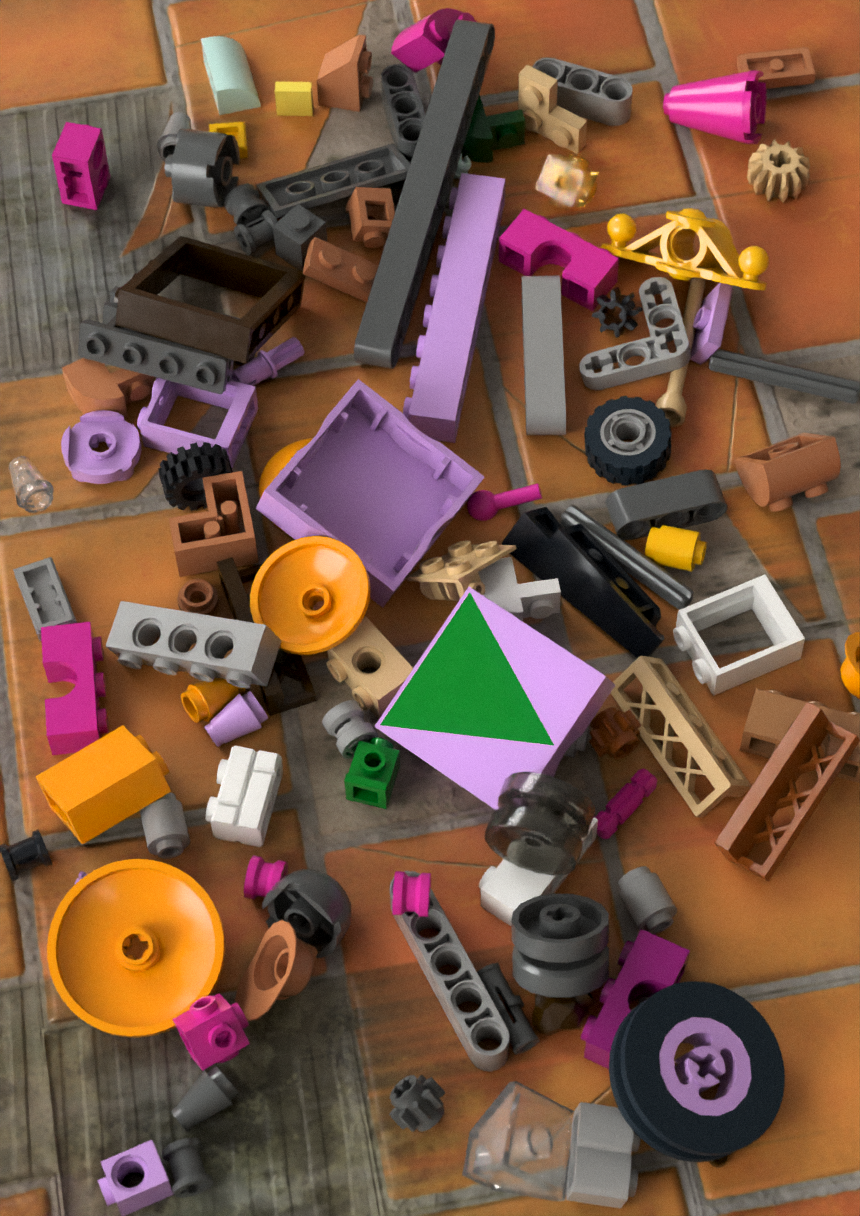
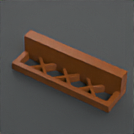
[715,702,860,882]

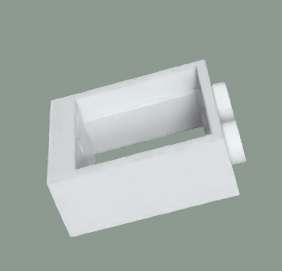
[673,575,805,696]

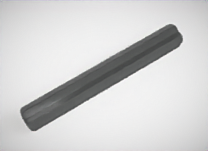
[709,349,860,404]
[560,505,694,610]

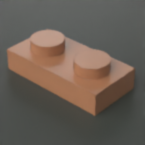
[737,47,816,89]
[302,237,379,303]

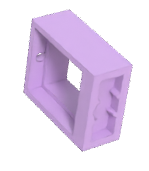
[137,378,258,467]

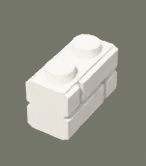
[206,746,283,847]

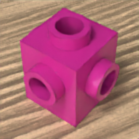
[172,993,250,1071]

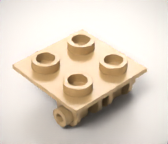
[406,540,517,601]

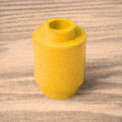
[645,525,707,572]

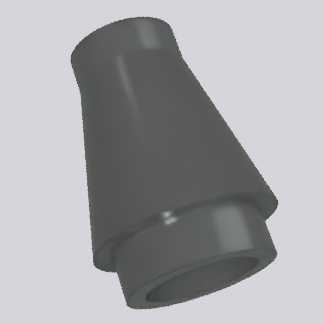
[170,1066,239,1132]

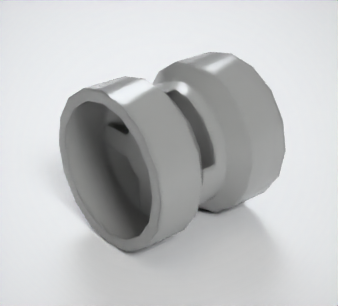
[322,700,379,759]

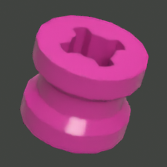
[244,855,288,899]
[392,871,431,917]

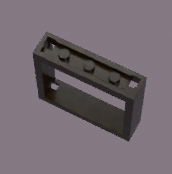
[113,236,306,364]

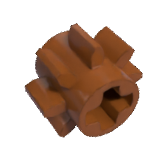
[589,707,641,760]

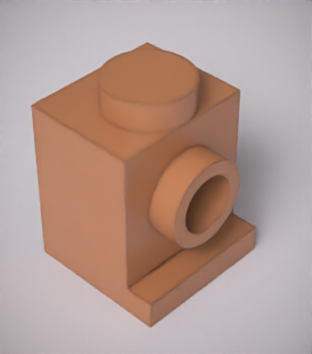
[345,187,395,248]

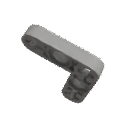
[579,277,691,390]

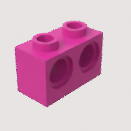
[52,122,110,210]

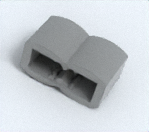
[566,1102,641,1208]

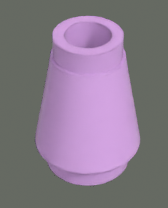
[204,691,268,748]

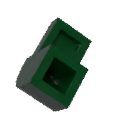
[461,95,525,163]

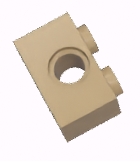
[326,617,413,719]

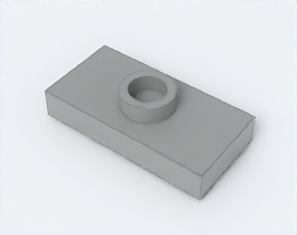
[13,557,77,641]

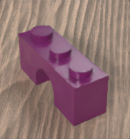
[580,929,690,1069]

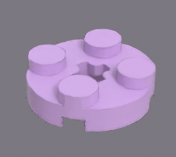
[61,410,141,484]

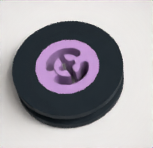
[609,981,785,1162]

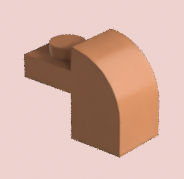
[62,358,154,419]

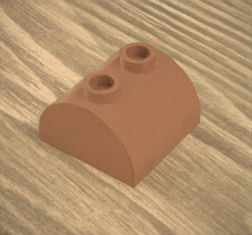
[734,433,841,511]

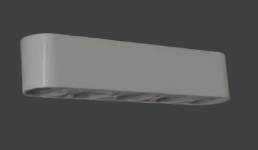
[521,275,566,435]
[389,871,509,1072]

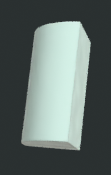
[201,36,261,115]

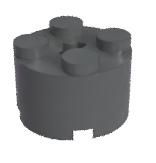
[165,128,240,208]

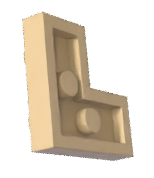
[518,65,587,154]

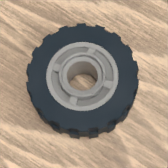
[584,396,672,486]

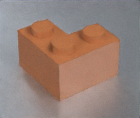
[169,471,259,577]

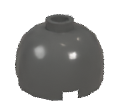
[262,869,352,958]

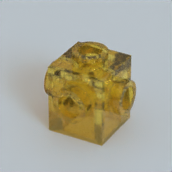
[534,154,599,211]

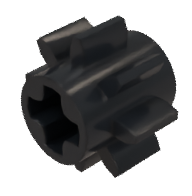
[592,287,642,337]

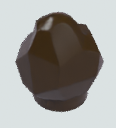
[532,993,596,1036]

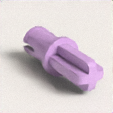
[232,337,304,386]

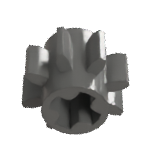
[389,1075,445,1132]

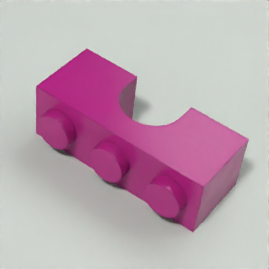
[499,209,619,311]
[41,622,109,755]

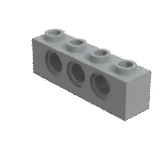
[106,601,282,689]

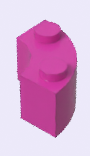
[391,8,477,73]

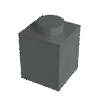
[273,204,327,271]

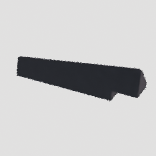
[502,507,664,658]

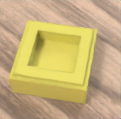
[275,81,314,116]

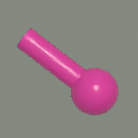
[467,483,542,521]

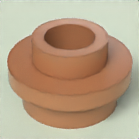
[177,579,218,615]

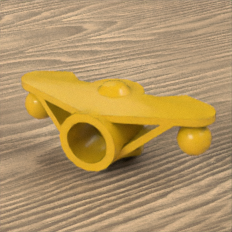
[601,208,769,291]

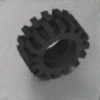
[158,442,233,511]

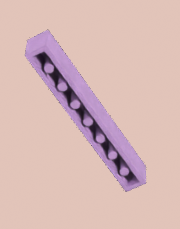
[403,173,505,443]

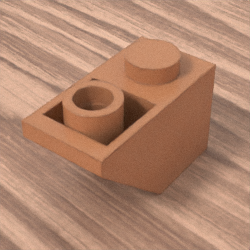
[317,35,373,112]

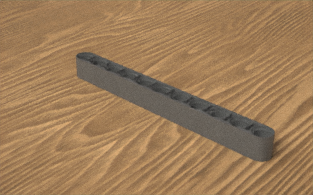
[354,19,495,369]

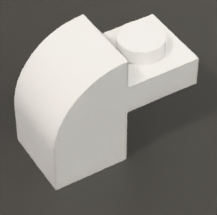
[478,557,561,621]

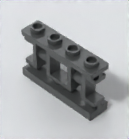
[78,286,255,394]

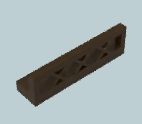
[217,557,317,716]

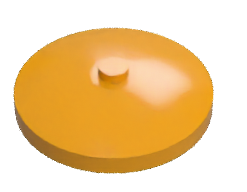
[47,859,225,1038]

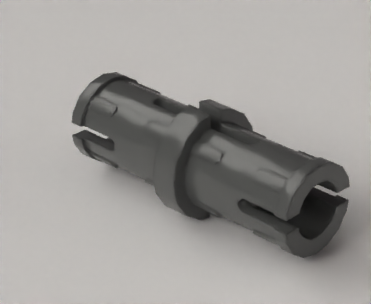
[477,963,540,1055]

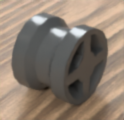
[224,184,269,226]

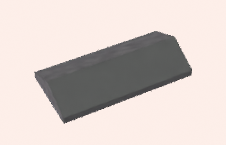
[256,143,410,219]

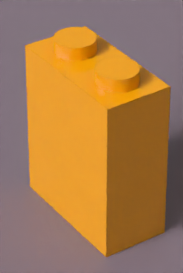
[35,725,171,845]

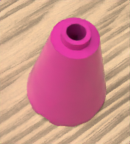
[663,70,767,144]

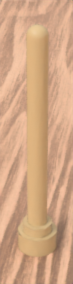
[656,278,706,427]

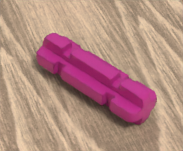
[595,769,657,840]

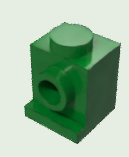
[344,737,400,809]

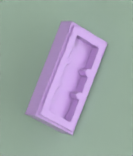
[690,283,733,365]

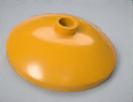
[250,536,370,655]

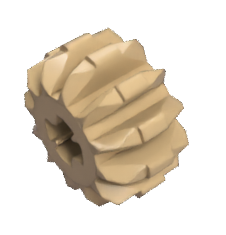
[747,139,810,203]

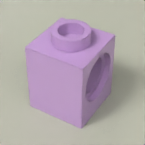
[97,1140,173,1216]

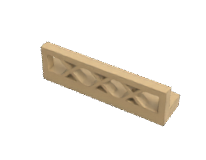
[611,656,751,818]

